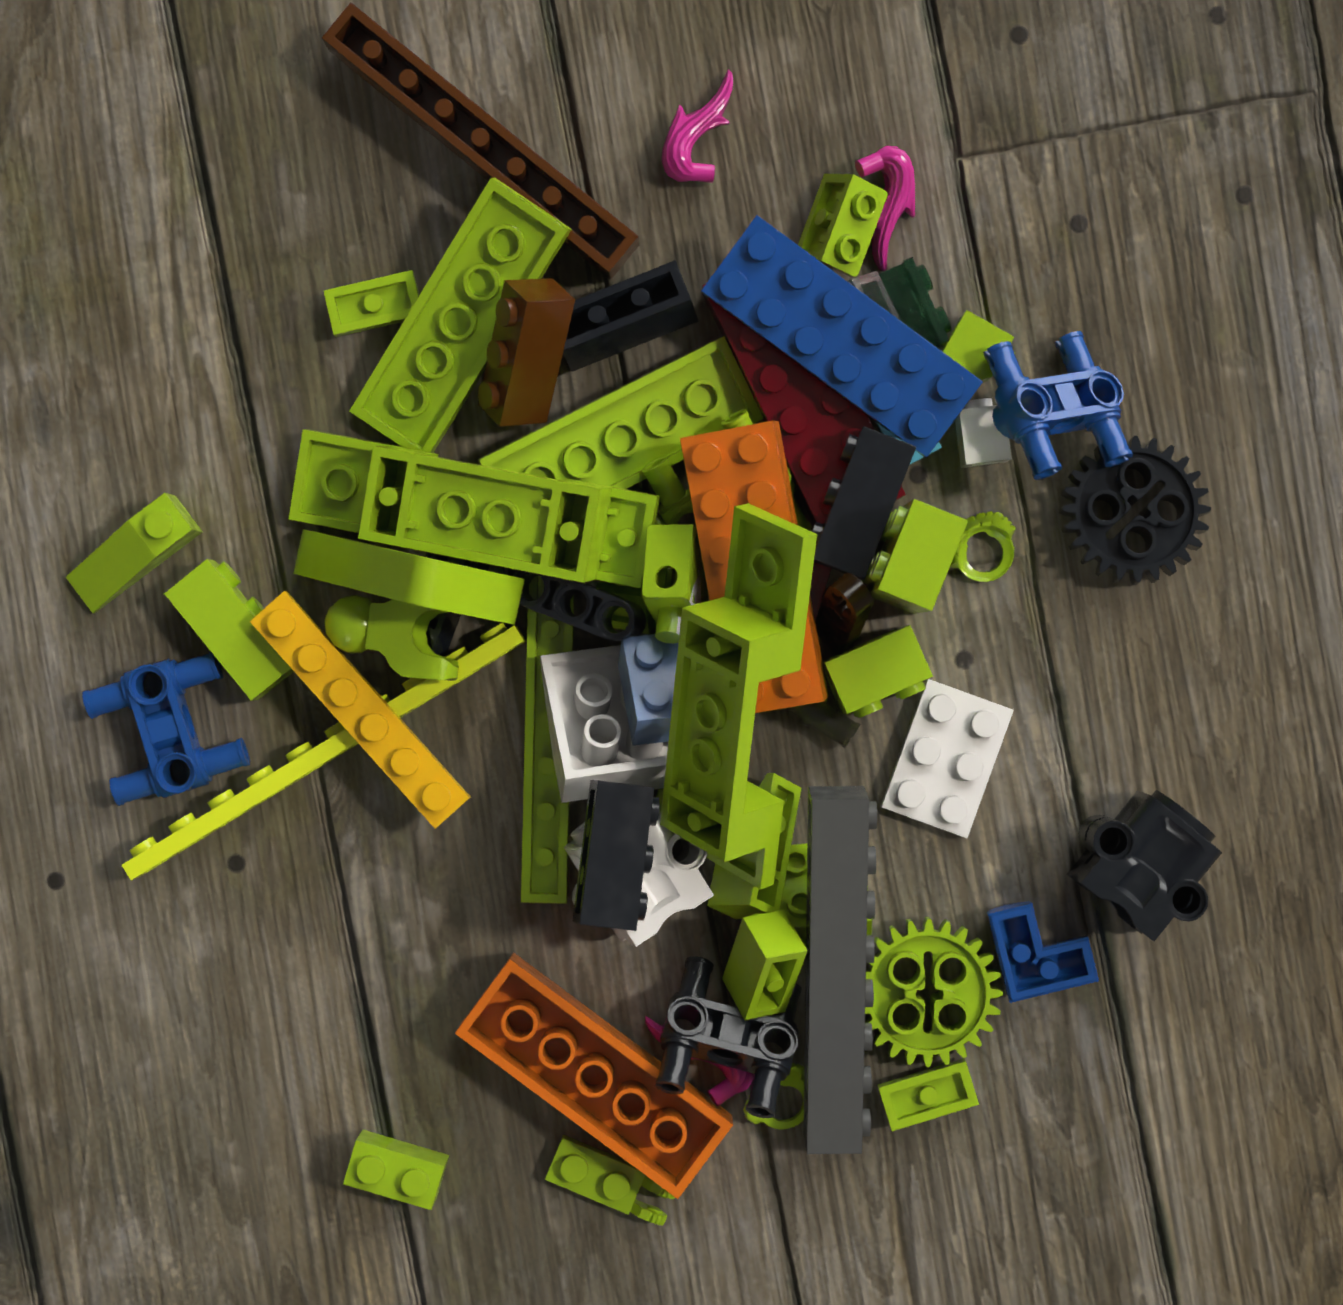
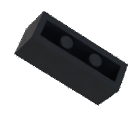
[563,260,699,372]
[812,426,916,580]
[572,780,660,931]

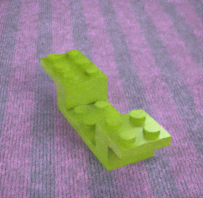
[288,429,660,588]
[660,503,817,890]

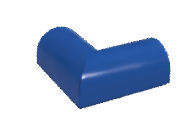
[987,901,1099,1003]

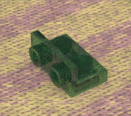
[858,257,952,349]

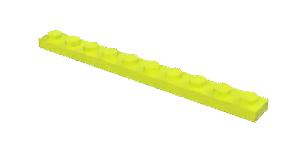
[122,623,526,880]

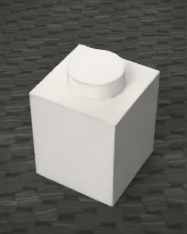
[955,398,1012,468]

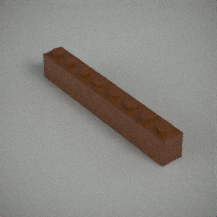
[322,2,639,280]

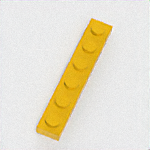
[250,591,471,829]

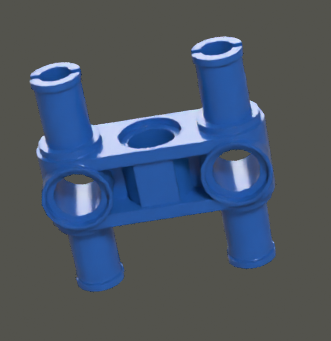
[983,331,1133,480]
[82,652,250,806]

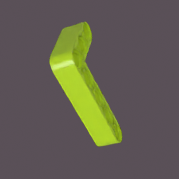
[293,529,525,625]

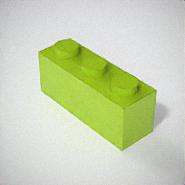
[164,559,294,701]

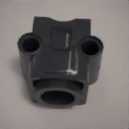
[1066,790,1222,941]

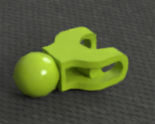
[324,595,459,681]

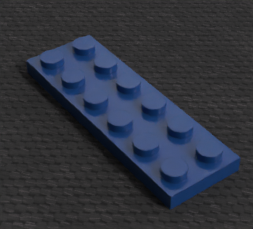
[701,215,983,458]

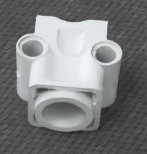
[564,811,714,947]

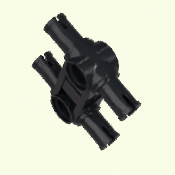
[655,956,802,1118]

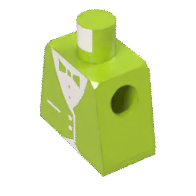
[642,524,709,644]

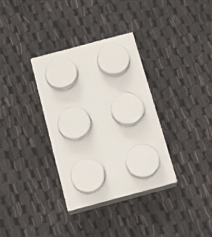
[880,679,1014,838]

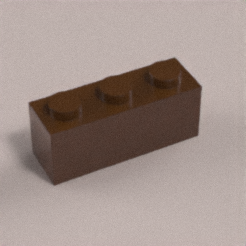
[478,278,575,427]

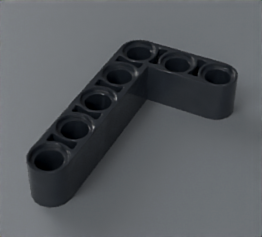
[425,552,646,657]

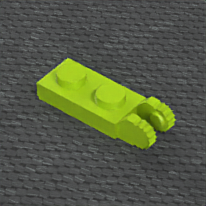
[545,1135,675,1226]

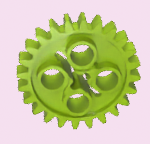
[865,917,1003,1067]

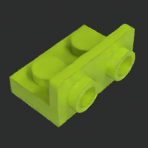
[798,174,888,277]

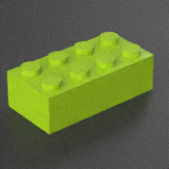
[861,499,968,614]

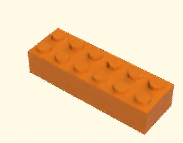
[680,420,829,713]
[455,952,733,1199]

